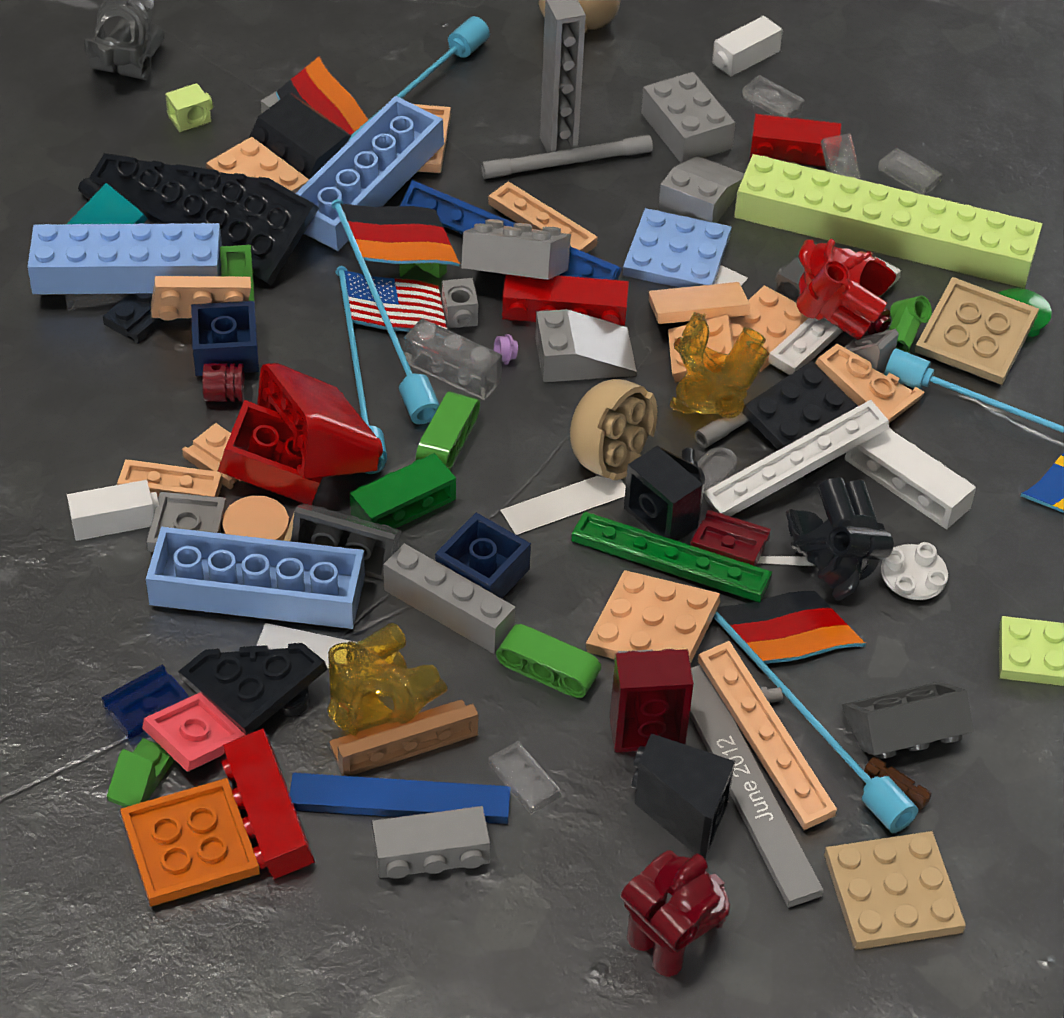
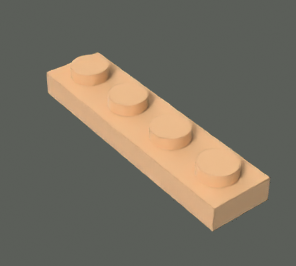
[488,181,598,253]

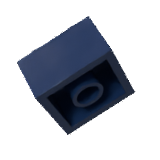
[191,301,259,376]
[435,512,531,599]

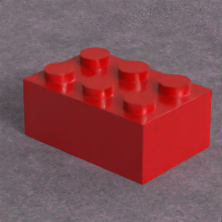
[217,400,322,505]

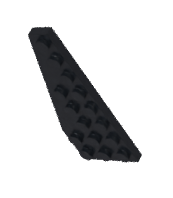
[89,153,319,286]

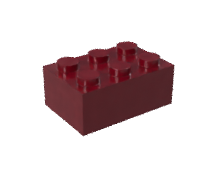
[610,649,694,752]

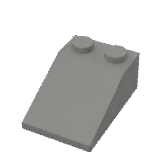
[658,156,745,223]
[535,309,637,383]

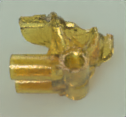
[670,312,769,418]
[327,623,448,736]

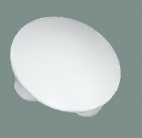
[881,542,948,600]

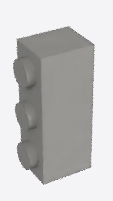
[372,806,490,879]

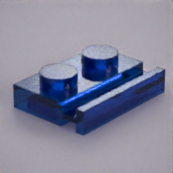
[101,664,189,739]

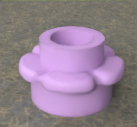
[493,334,518,365]

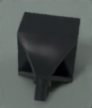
[624,446,705,541]

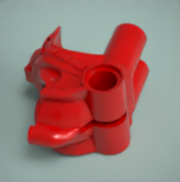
[796,239,896,341]

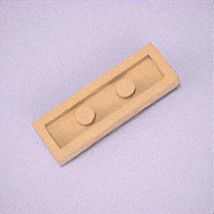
[117,459,223,497]

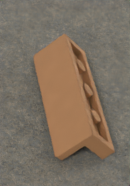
[330,700,478,776]

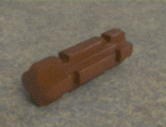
[865,757,932,810]

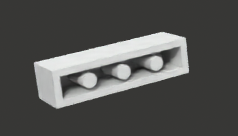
[845,428,976,529]

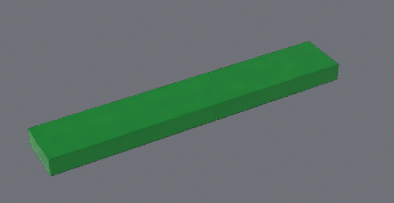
[571,511,772,603]

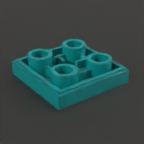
[67,183,148,224]

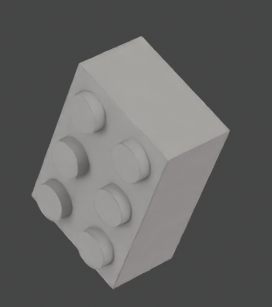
[641,72,735,163]
[461,219,571,280]

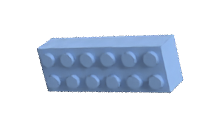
[296,96,444,251]
[28,223,222,294]
[146,527,365,629]

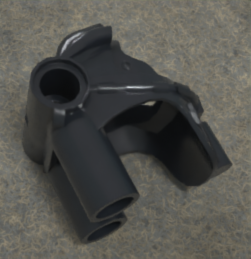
[786,477,894,601]

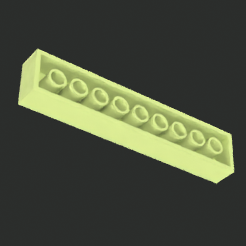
[734,154,1043,289]

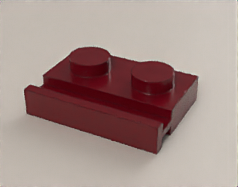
[691,510,771,566]

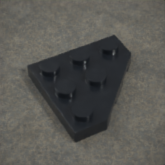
[178,643,328,735]

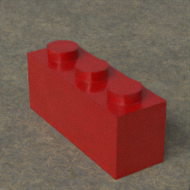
[750,114,841,168]

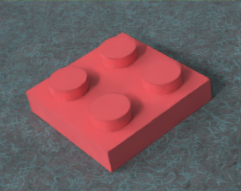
[142,692,246,772]

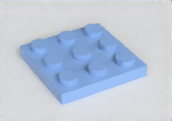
[622,208,732,288]

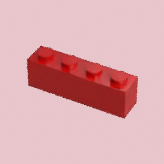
[502,274,629,326]
[221,728,315,879]

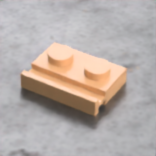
[182,423,242,489]

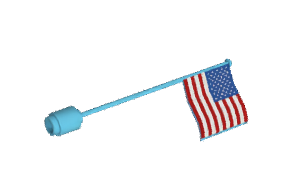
[336,266,448,474]

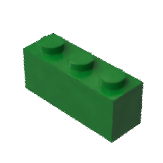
[350,453,456,529]

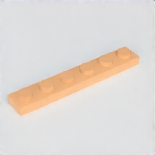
[698,641,837,830]

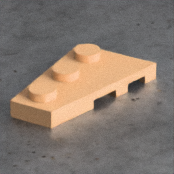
[815,344,925,423]

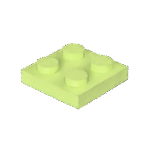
[999,616,1064,686]

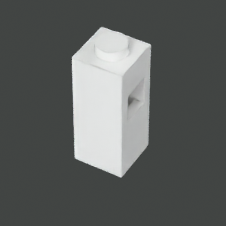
[712,16,783,77]
[67,480,159,541]

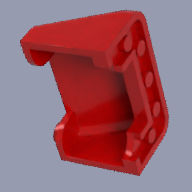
[257,363,383,479]

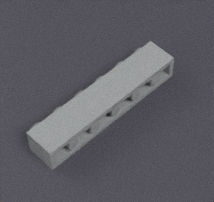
[540,0,586,153]

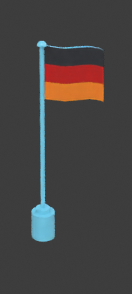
[276,16,490,141]
[331,199,460,424]
[713,591,918,833]

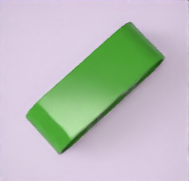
[415,391,480,470]
[496,624,602,698]

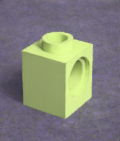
[165,83,213,132]

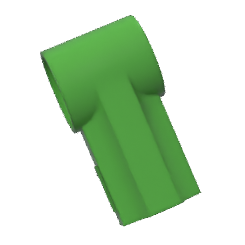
[889,295,932,353]

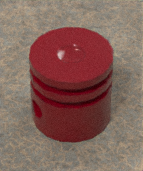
[203,364,244,402]

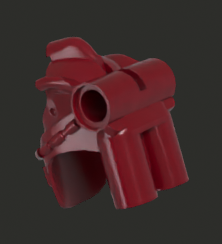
[621,850,730,976]

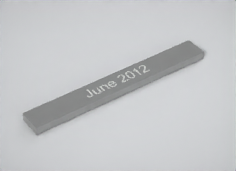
[690,665,823,908]

